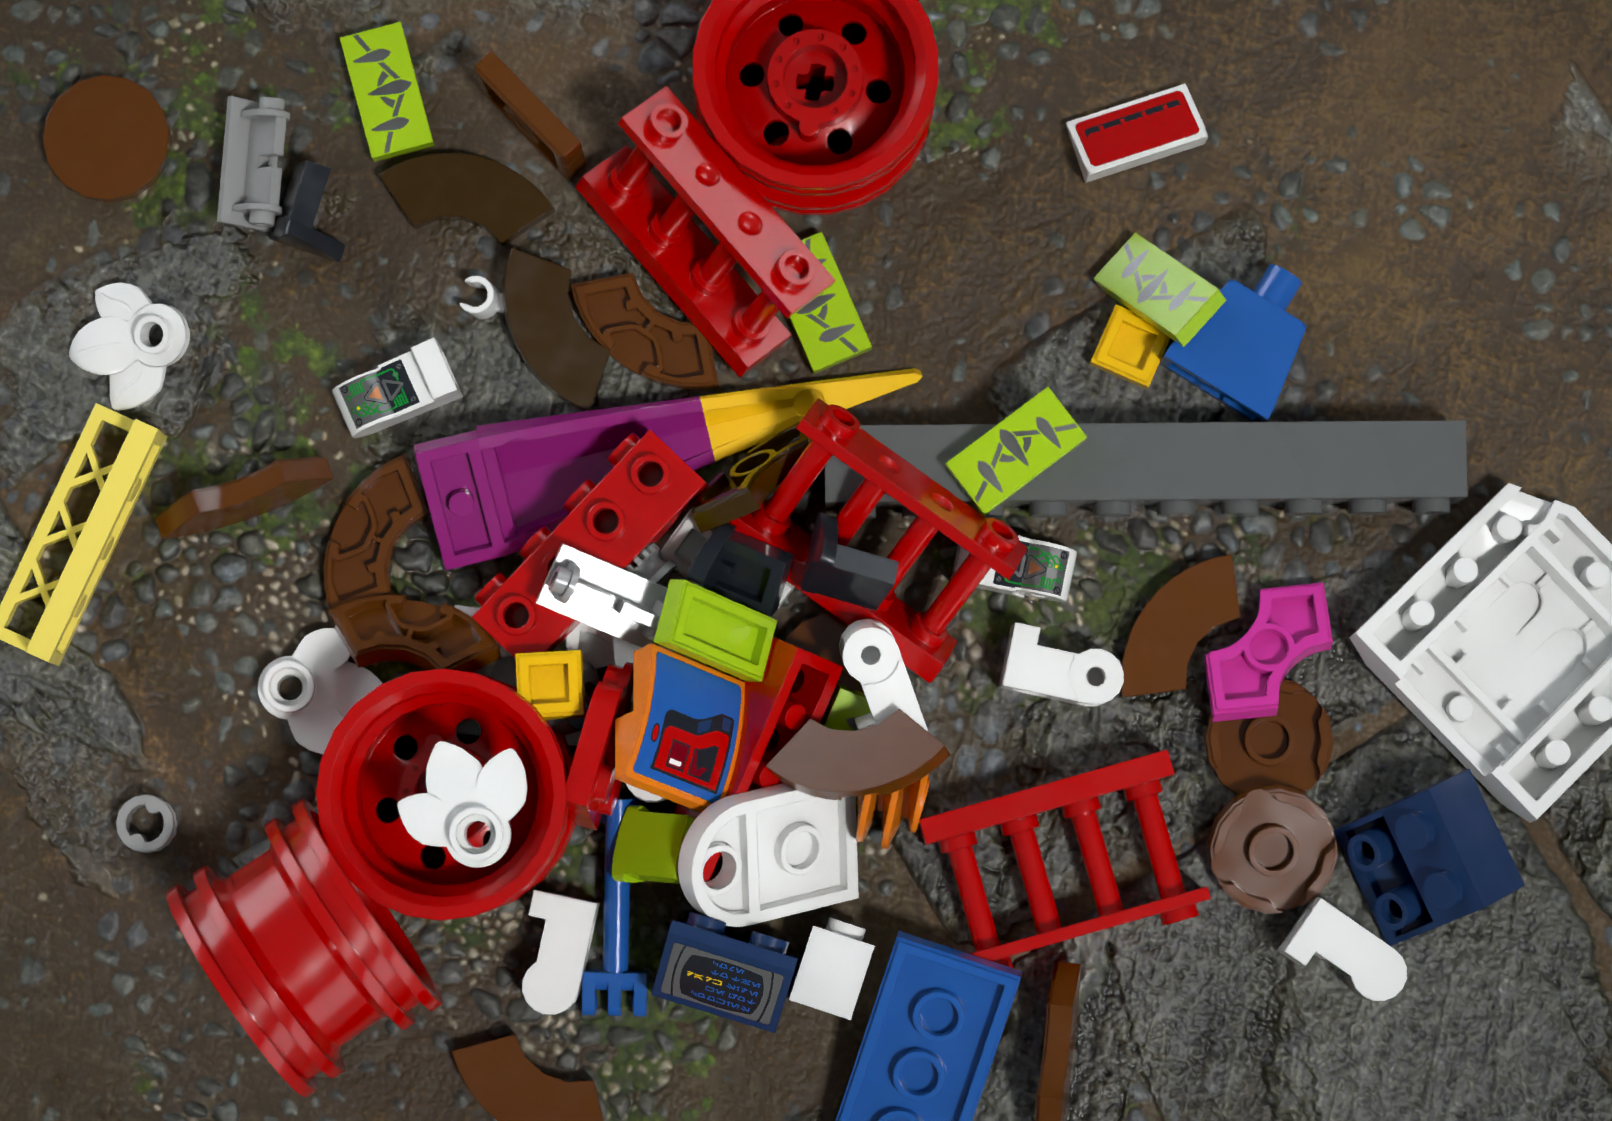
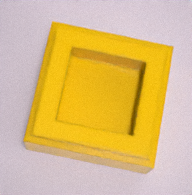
[1089,304,1170,390]
[515,650,586,720]

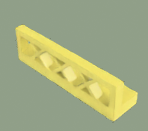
[0,403,168,666]

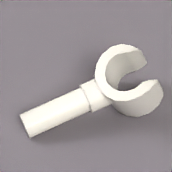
[459,276,504,319]

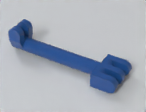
[582,796,648,1017]

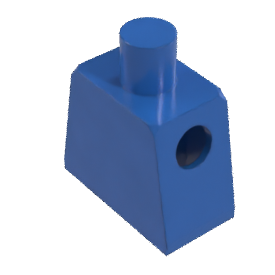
[1159,264,1307,422]

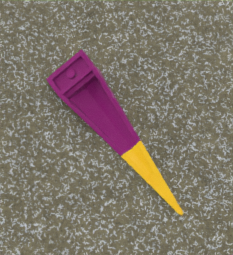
[414,368,923,570]

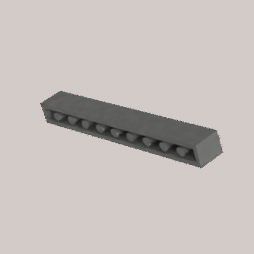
[824,420,1468,519]

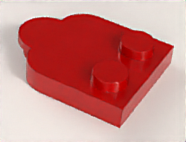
[566,662,633,831]

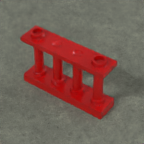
[575,86,836,378]
[729,398,1028,684]
[918,749,1211,968]

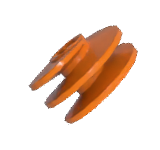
[856,774,930,849]

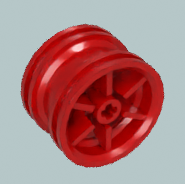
[693,0,938,215]
[316,668,576,921]
[166,799,444,1098]

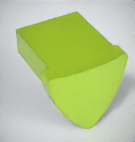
[612,805,695,884]

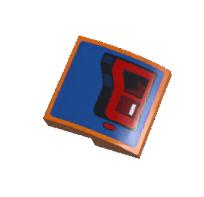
[615,643,745,813]

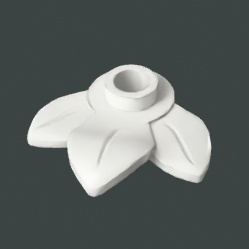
[69,282,190,410]
[258,628,382,755]
[397,741,528,868]

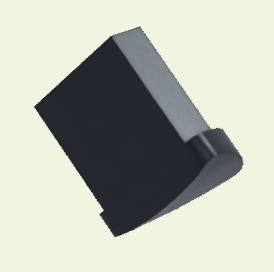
[269,160,346,263]
[801,512,899,611]
[686,523,794,617]

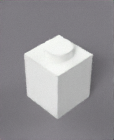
[789,917,875,1020]

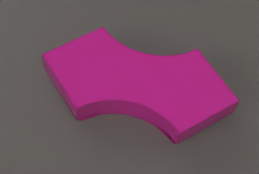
[1204,582,1333,722]

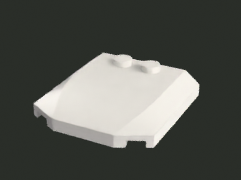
[1349,483,1612,823]

